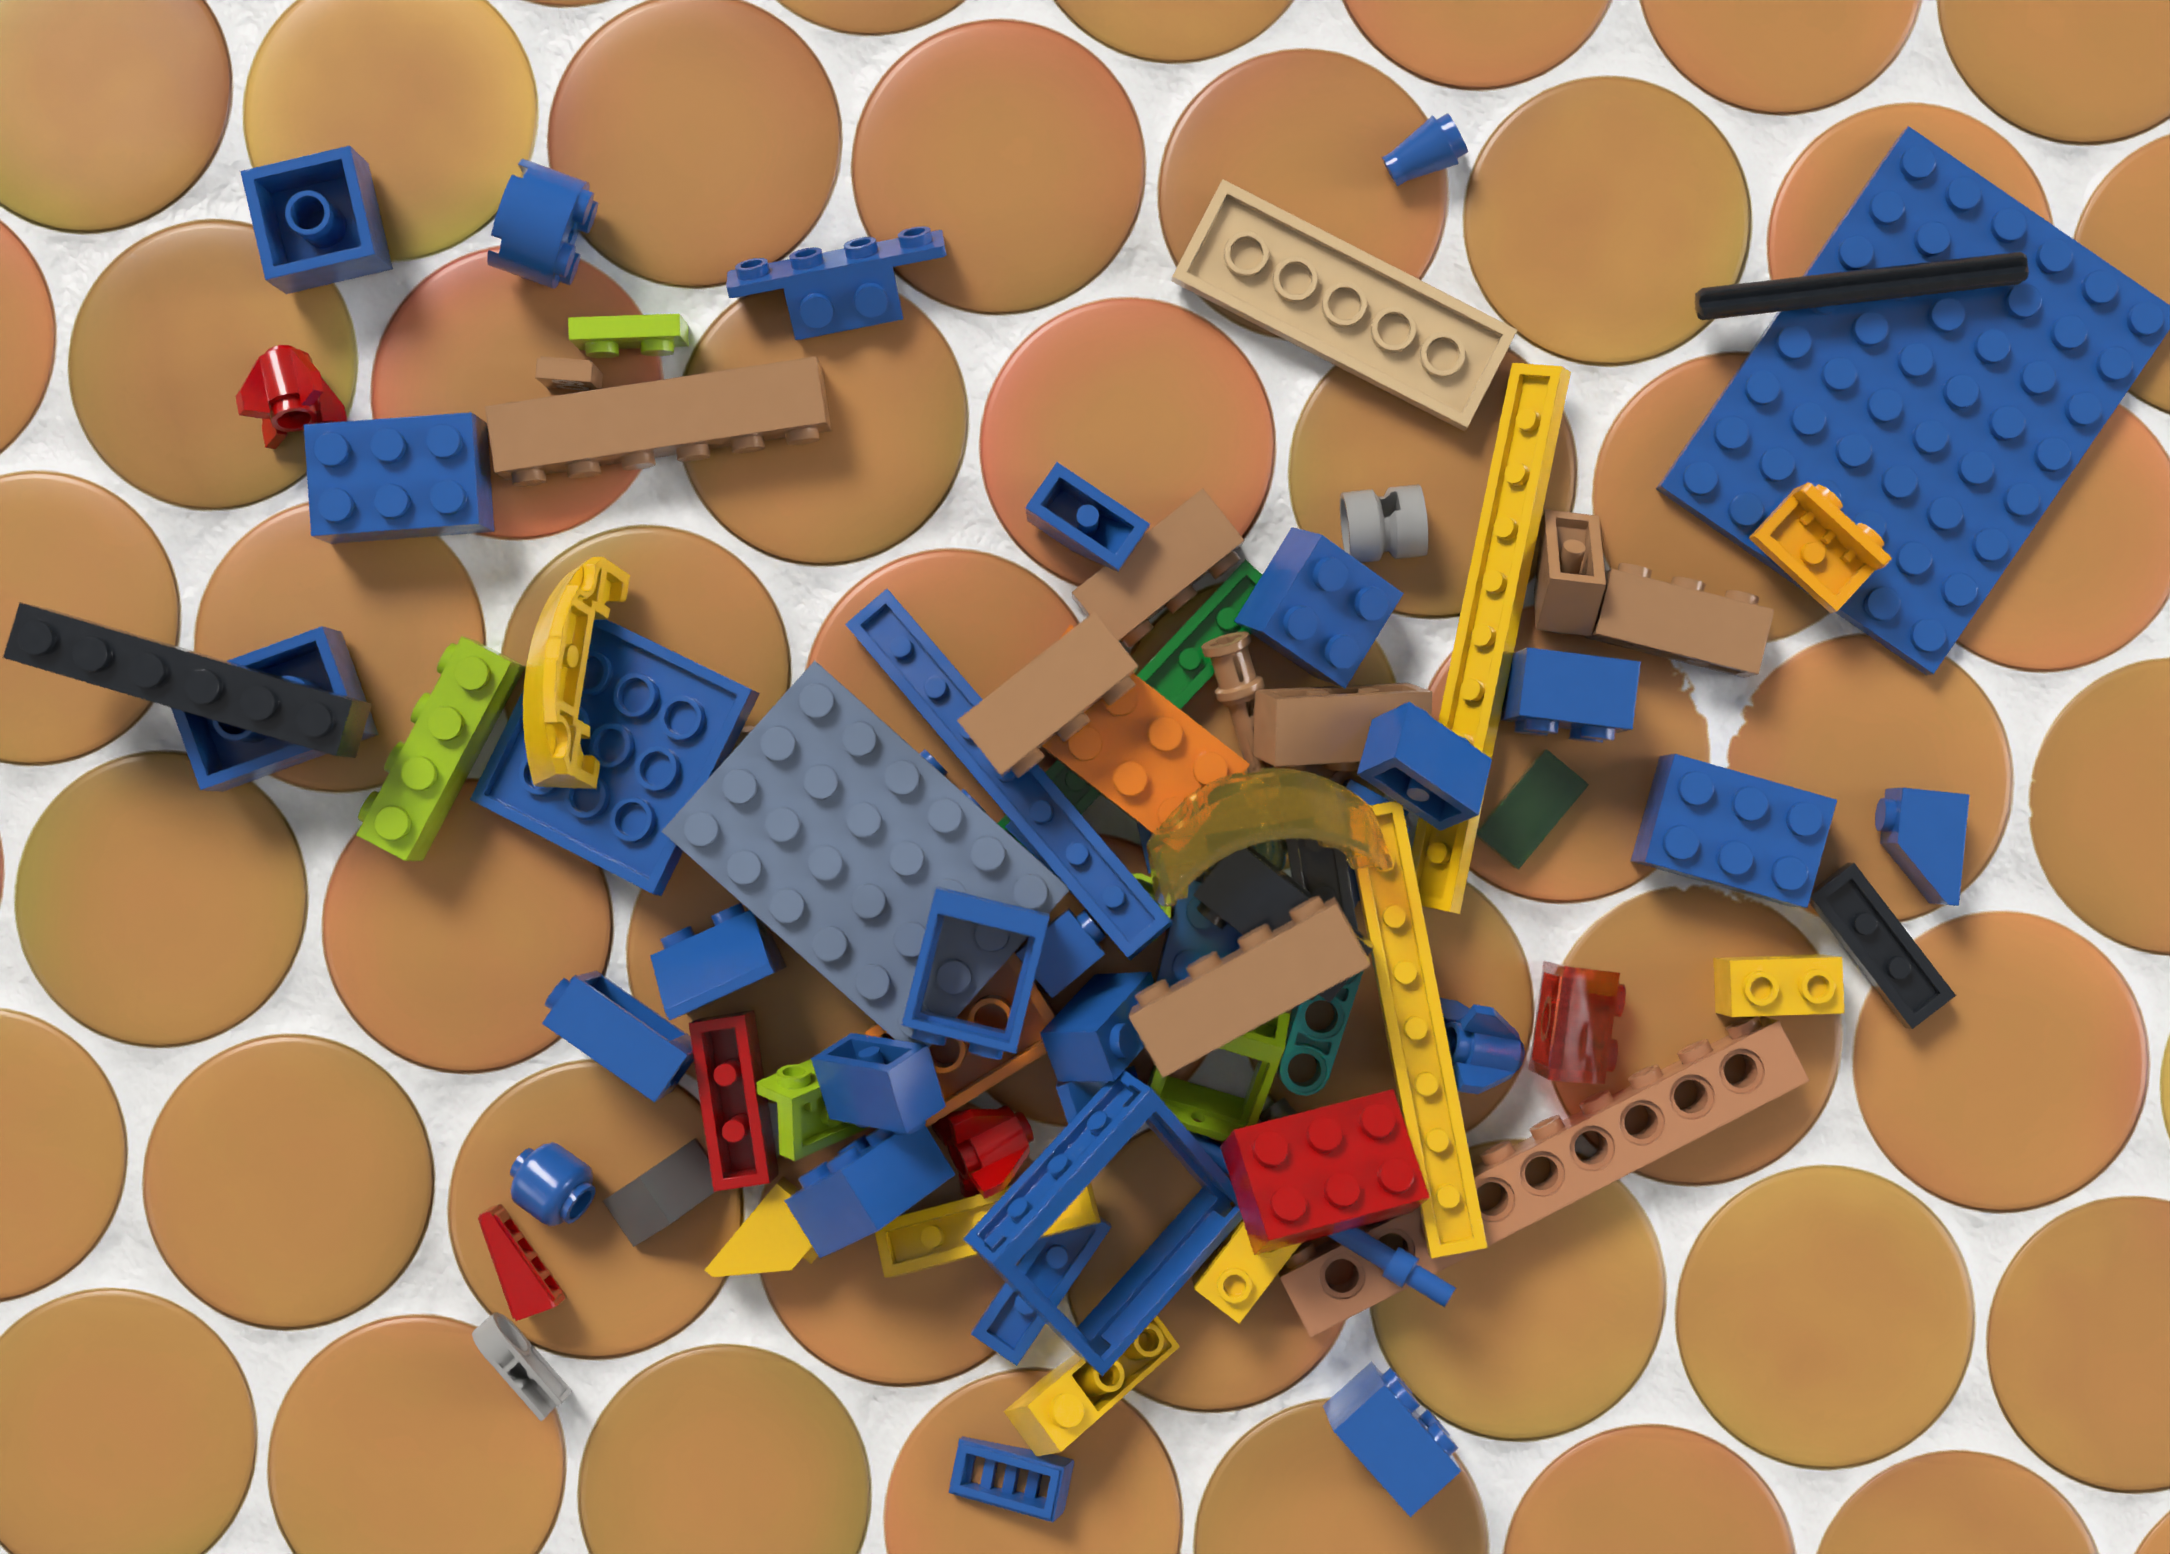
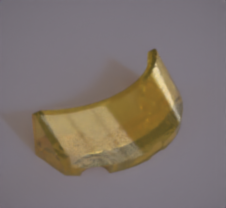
[1147,768,1393,907]

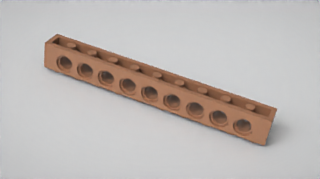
[1278,1016,1810,1338]

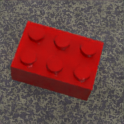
[1220,1089,1430,1255]

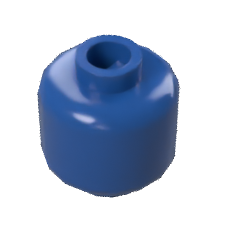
[510,1142,596,1226]

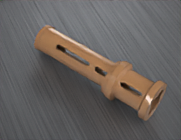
[1201,631,1287,802]

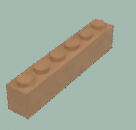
[485,356,831,487]

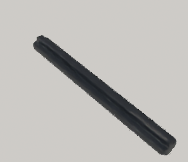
[1695,252,2029,320]

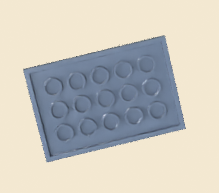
[662,661,1070,1047]

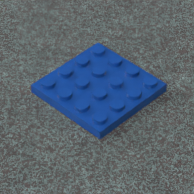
[470,619,760,896]

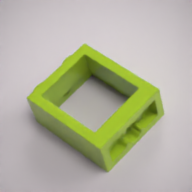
[1147,1012,1290,1142]

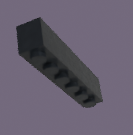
[3,602,372,758]

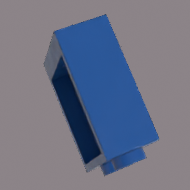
[901,886,1050,1060]
[542,971,694,1102]

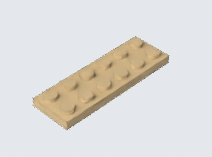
[1172,179,1517,431]

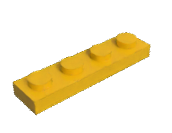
[875,1182,1101,1278]

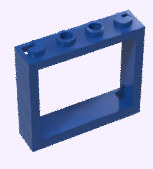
[963,1070,1243,1376]

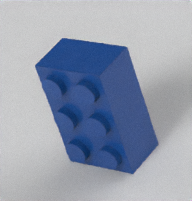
[304,412,495,544]
[171,626,379,792]
[1631,754,1837,908]

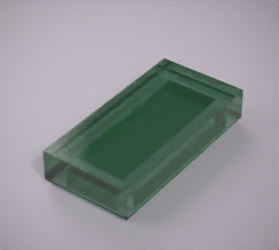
[1476,749,1589,869]

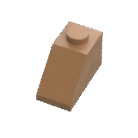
[1533,509,1606,636]

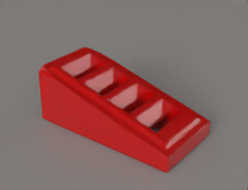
[478,1204,565,1321]

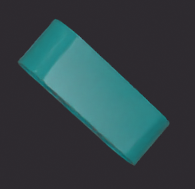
[1276,970,1364,1096]

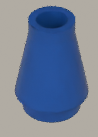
[1382,113,1468,187]

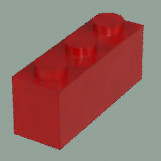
[688,1010,779,1192]

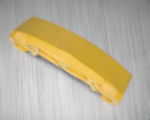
[523,557,630,789]

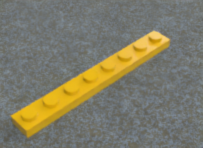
[1343,801,1487,1258]

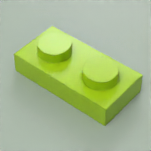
[568,314,689,358]

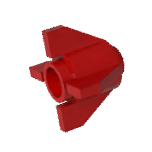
[235,345,347,449]
[932,1106,1034,1199]

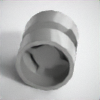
[1340,484,1428,563]

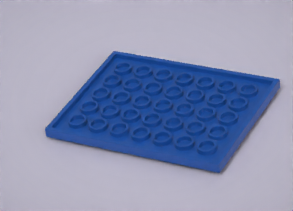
[1656,126,2170,675]

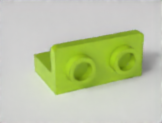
[757,1049,869,1161]

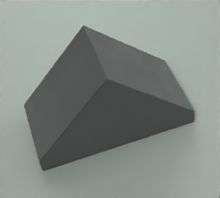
[603,1138,714,1247]

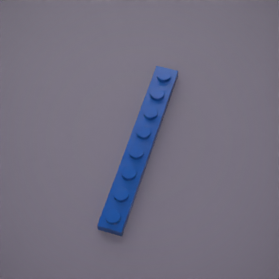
[845,589,1174,961]

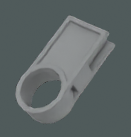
[472,1312,572,1421]

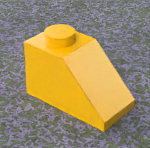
[704,1177,818,1277]

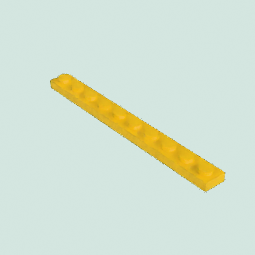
[1411,363,1571,914]

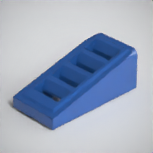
[948,1436,1074,1522]

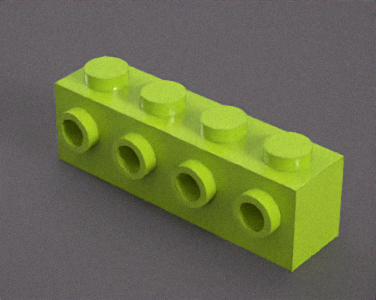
[356,636,526,861]

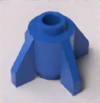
[1440,998,1525,1095]

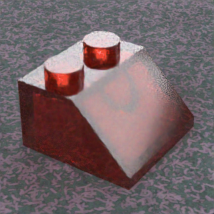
[1528,961,1626,1084]

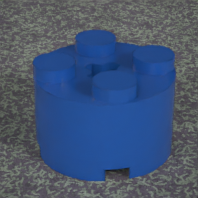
[487,159,598,289]

